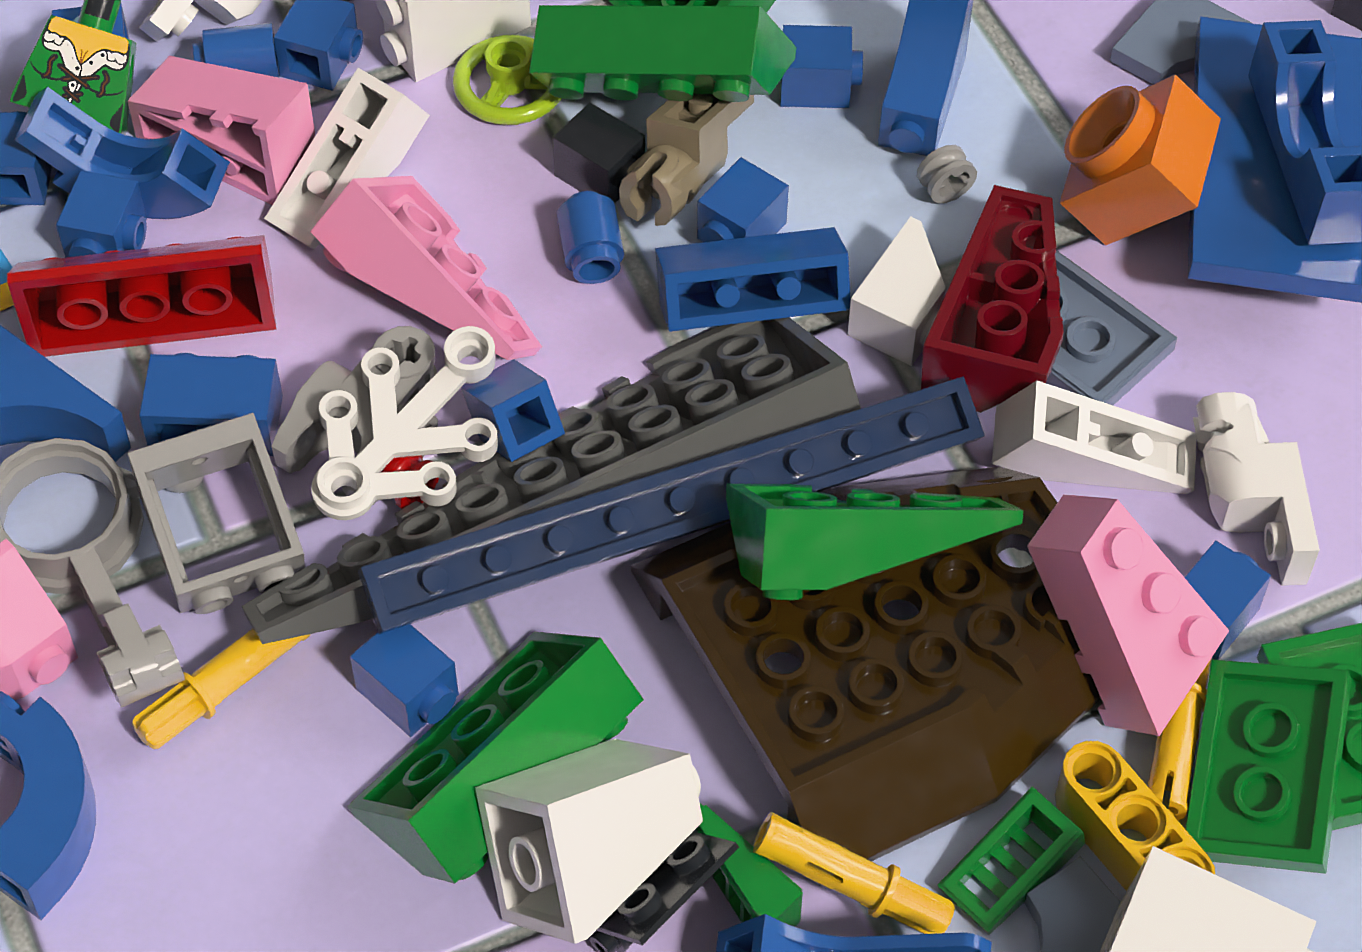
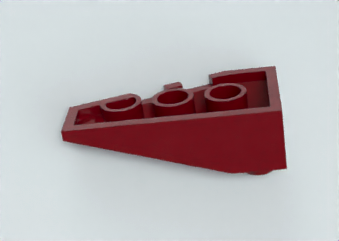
[921,185,1064,413]

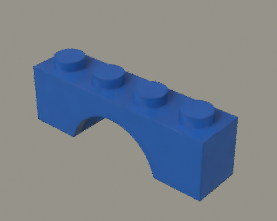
[1248,20,1362,245]

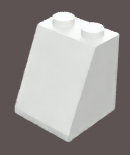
[375,0,531,82]
[475,739,703,944]
[1100,846,1316,952]

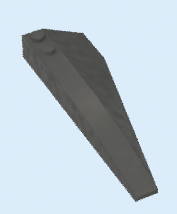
[242,317,861,644]

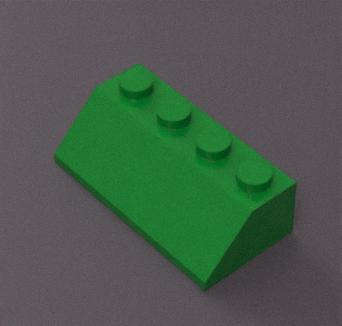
[529,5,797,102]
[347,631,644,884]

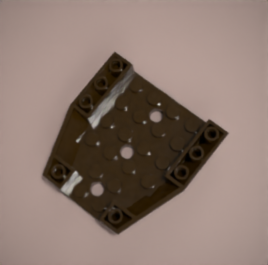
[631,466,1101,886]

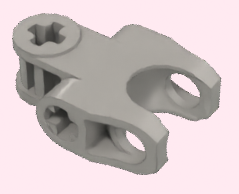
[271,326,438,506]

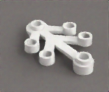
[312,326,498,520]

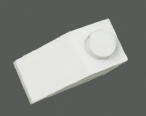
[848,216,946,366]

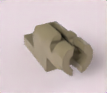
[619,94,754,226]

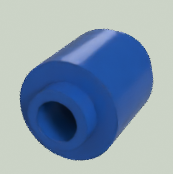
[556,191,624,284]

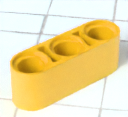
[1055,741,1215,892]

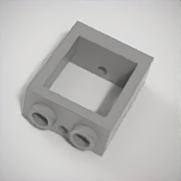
[128,413,305,614]

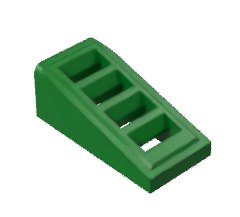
[937,786,1085,935]
[694,803,803,927]

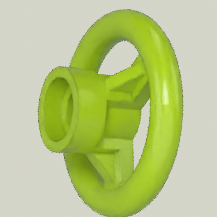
[453,35,562,125]

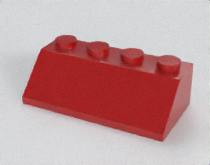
[7,235,277,357]

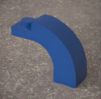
[0,691,96,920]

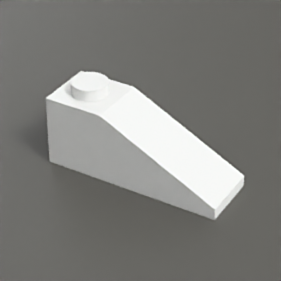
[264,68,430,250]
[992,381,1197,494]

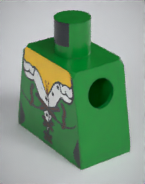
[10,0,136,135]

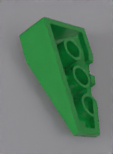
[726,484,1023,600]

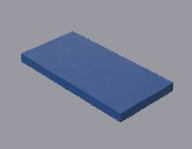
[1188,16,1362,303]

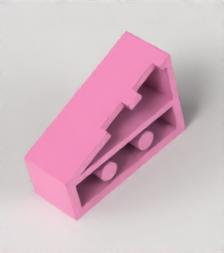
[127,56,315,205]
[1027,494,1229,736]

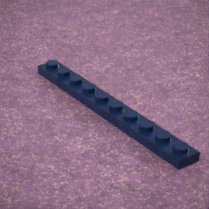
[358,376,985,634]

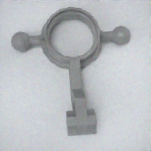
[0,438,204,708]

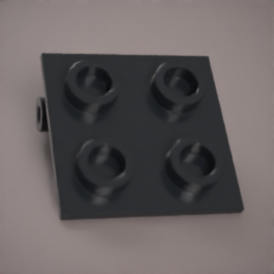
[589,831,739,952]

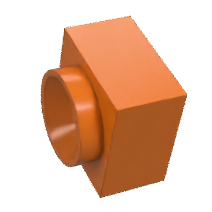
[1059,74,1221,246]

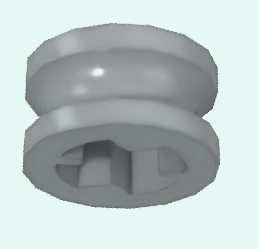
[917,145,977,203]

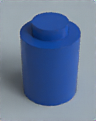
[193,23,279,78]

